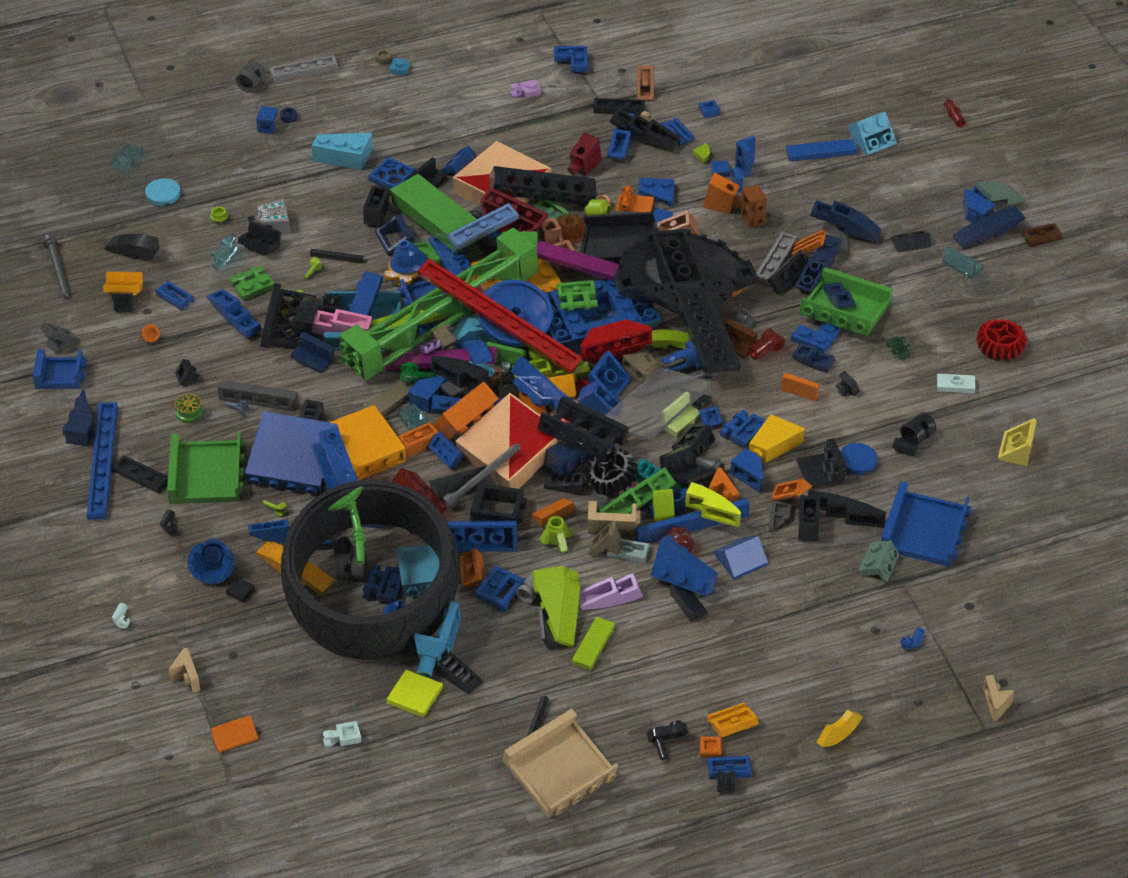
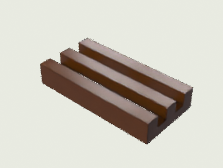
[1021,223,1062,246]

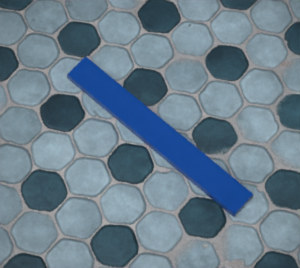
[87,402,118,520]

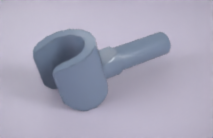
[225,401,250,416]

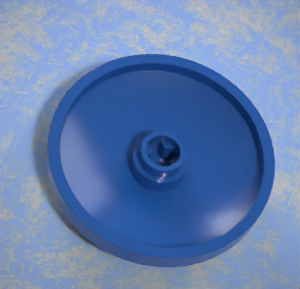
[478,280,553,347]

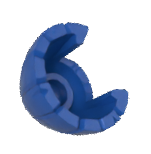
[187,539,235,584]

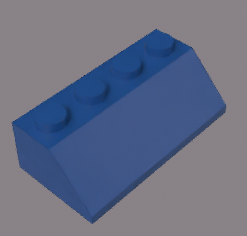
[446,520,517,552]

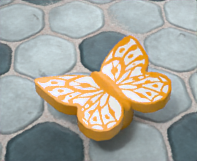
[384,259,419,286]

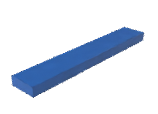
[636,499,750,543]

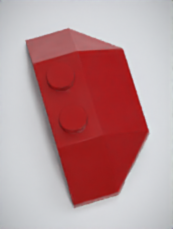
[581,319,652,365]

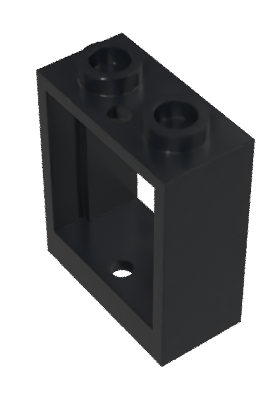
[470,483,527,528]

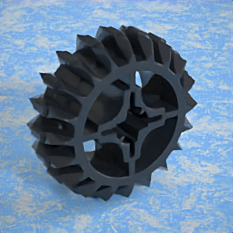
[586,447,638,497]

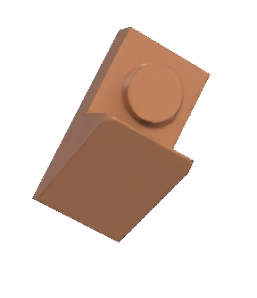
[636,66,654,100]

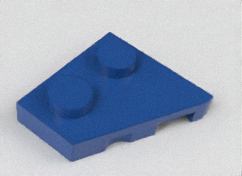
[639,178,674,207]

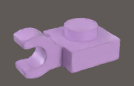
[510,80,541,98]

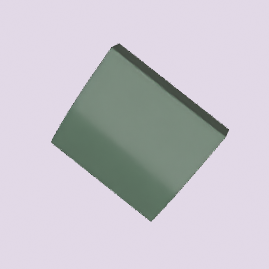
[976,181,1024,205]

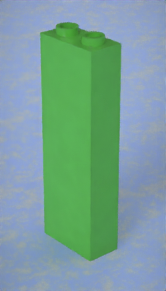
[390,174,483,253]

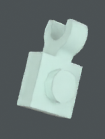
[323,721,361,747]

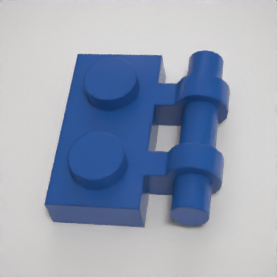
[719,410,766,448]

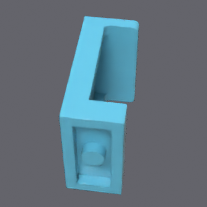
[396,545,440,597]

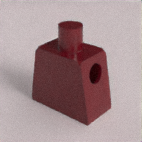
[567,133,602,176]

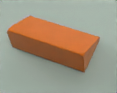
[397,422,438,457]
[771,479,812,501]
[531,498,574,528]
[459,548,486,588]
[210,715,258,753]

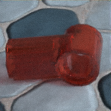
[747,328,785,360]

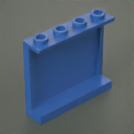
[245,411,340,495]
[881,481,972,567]

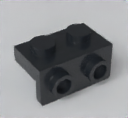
[238,221,281,254]

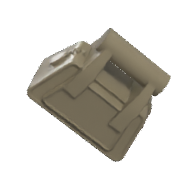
[622,352,663,387]

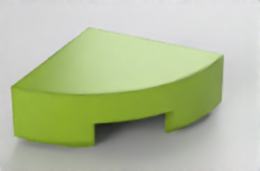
[693,143,710,163]

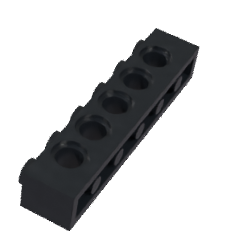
[489,166,597,206]

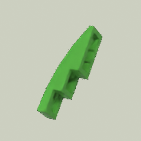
[599,467,676,514]

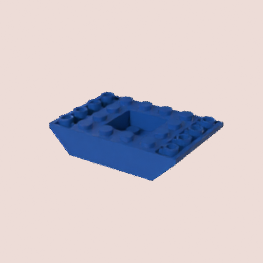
[545,279,661,355]

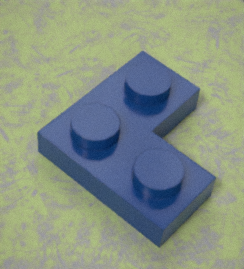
[554,46,588,73]
[791,322,841,353]

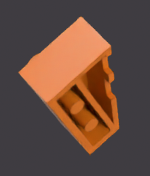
[433,382,499,440]

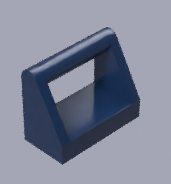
[375,214,414,256]

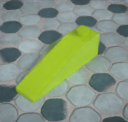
[532,566,580,648]

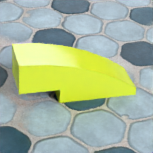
[685,482,741,528]

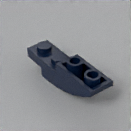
[810,200,881,243]
[795,234,842,293]

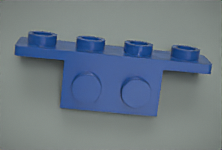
[511,357,572,412]

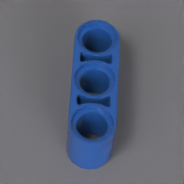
[350,271,383,316]

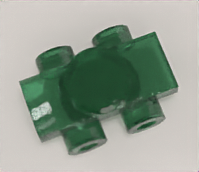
[886,336,911,359]

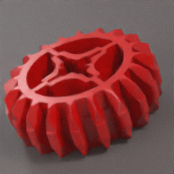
[976,318,1027,361]

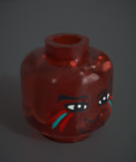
[668,527,695,553]

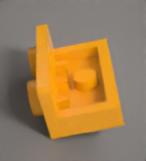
[103,271,143,296]

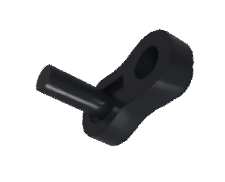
[646,720,689,760]

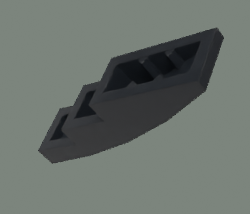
[609,107,681,151]
[808,490,886,528]

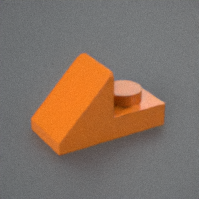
[709,467,739,502]

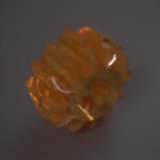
[557,213,585,241]

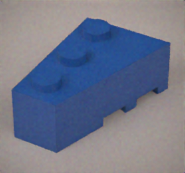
[650,535,718,596]

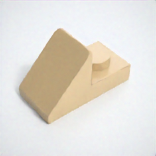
[169,648,201,693]
[983,675,1015,722]

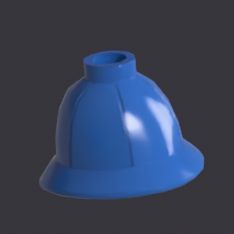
[390,240,427,273]

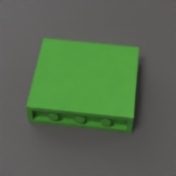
[799,267,893,336]
[167,432,245,504]

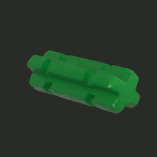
[400,371,436,383]

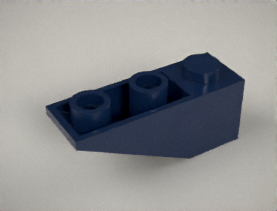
[63,390,94,447]

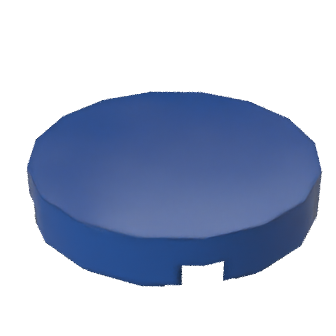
[840,443,877,475]

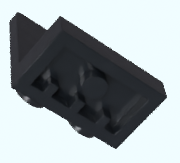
[796,438,847,488]
[659,445,716,485]

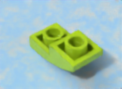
[649,329,689,350]
[652,489,674,523]

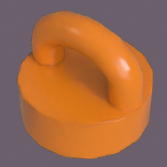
[141,324,160,343]

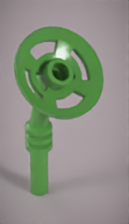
[328,486,365,565]

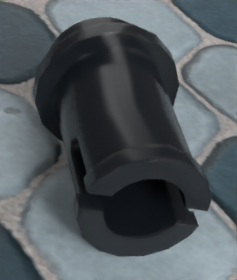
[892,437,918,457]

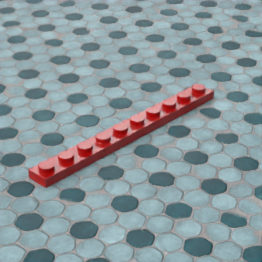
[418,259,582,374]

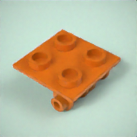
[615,186,654,212]

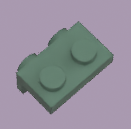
[858,540,899,582]

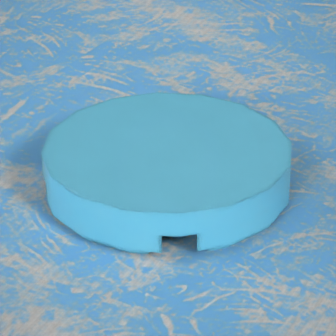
[145,178,181,206]

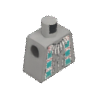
[247,199,290,234]

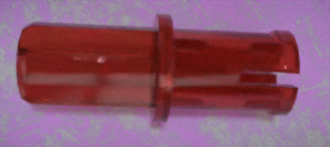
[944,99,966,127]

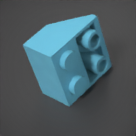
[848,111,897,155]

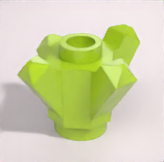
[539,516,575,553]

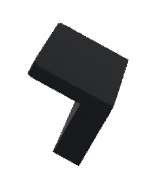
[411,157,447,188]

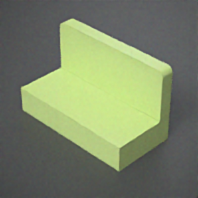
[662,393,700,438]

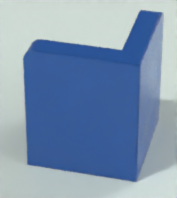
[256,106,278,134]

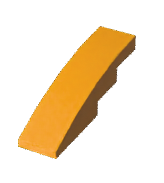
[256,541,334,596]

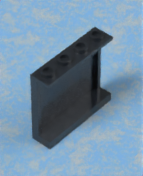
[578,212,656,272]

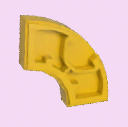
[817,710,863,747]

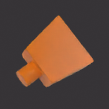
[703,173,742,213]

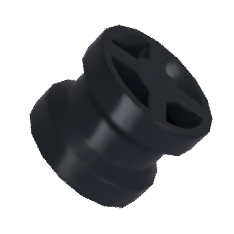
[717,770,735,792]

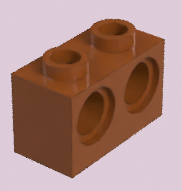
[740,185,767,228]

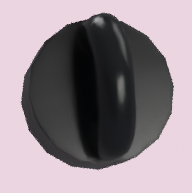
[333,536,353,557]

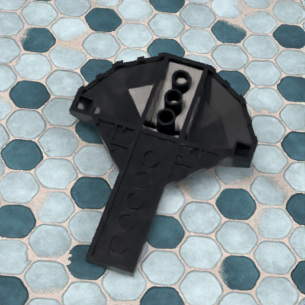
[613,229,758,374]

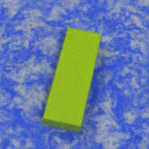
[572,617,615,671]

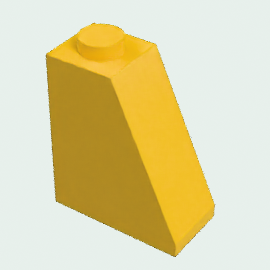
[749,414,805,463]

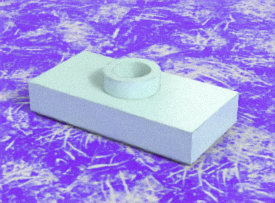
[937,374,975,394]

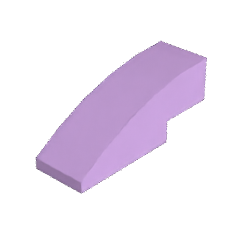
[579,573,643,610]

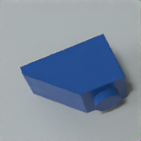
[962,188,995,223]
[408,376,447,413]
[577,380,623,418]
[730,448,763,493]

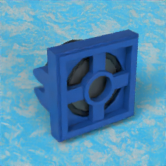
[368,157,417,195]

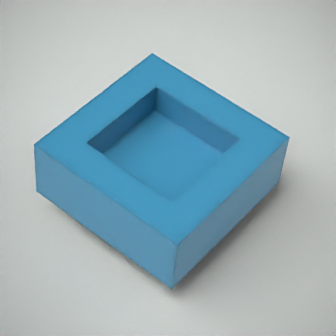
[390,58,410,76]

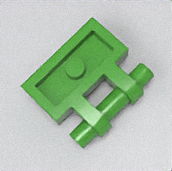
[229,265,275,302]
[557,280,598,311]

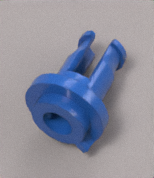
[661,341,701,375]

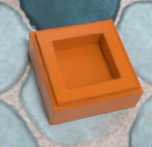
[700,736,722,758]

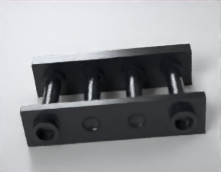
[537,396,630,461]

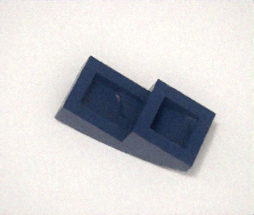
[823,282,856,309]
[792,343,835,372]

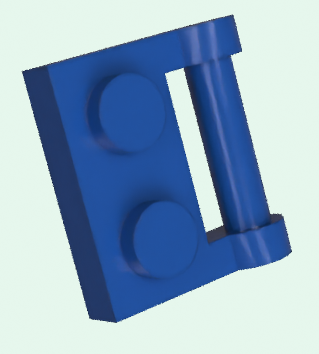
[475,566,525,612]

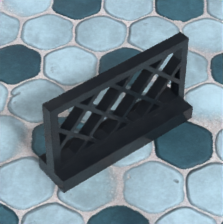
[261,283,317,348]

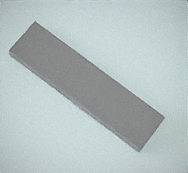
[269,55,339,82]
[756,232,798,285]

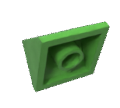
[486,342,529,370]

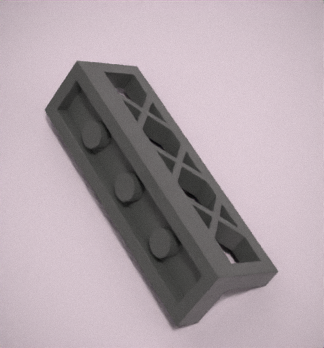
[218,380,298,411]

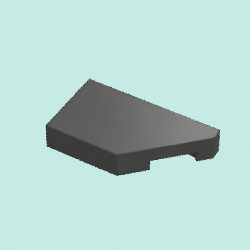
[769,501,792,532]

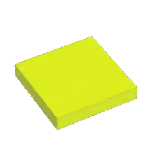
[386,670,443,718]

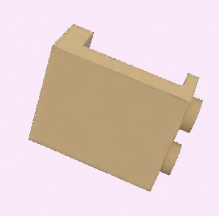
[588,501,640,535]

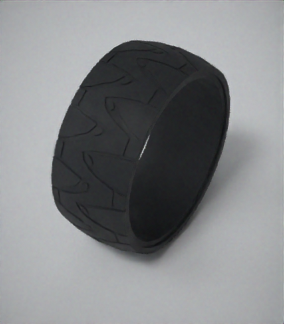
[281,480,459,660]

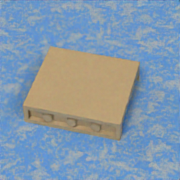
[502,709,618,818]

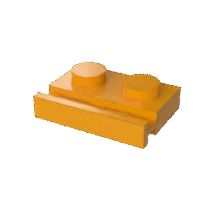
[707,702,759,738]

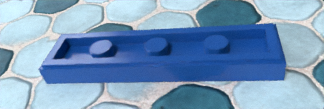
[786,139,857,162]

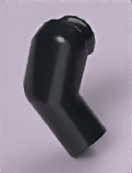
[160,510,178,534]

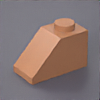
[657,210,699,235]

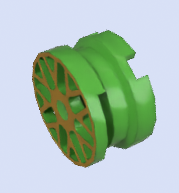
[175,394,203,423]

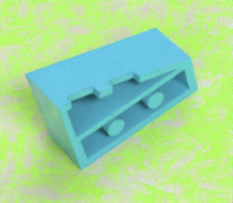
[312,133,373,170]

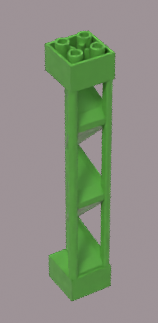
[339,228,539,381]

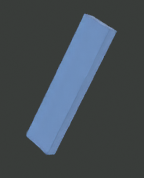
[448,203,519,250]

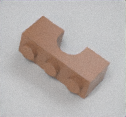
[538,217,575,271]

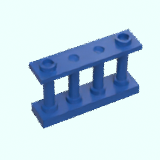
[311,427,358,490]

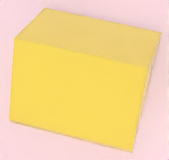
[998,418,1037,466]

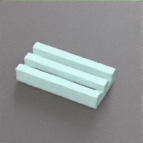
[607,539,650,563]

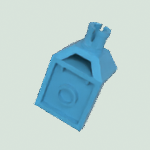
[414,601,462,678]

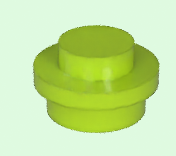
[210,207,228,223]

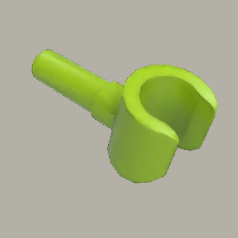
[304,257,322,280]
[263,500,288,517]

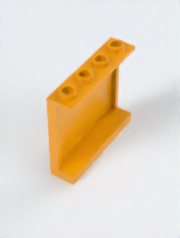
[330,405,406,481]

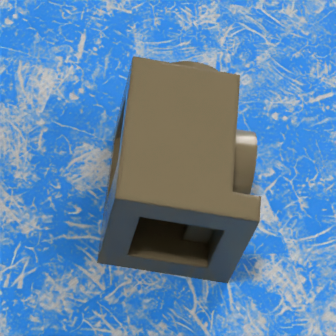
[430,323,457,351]

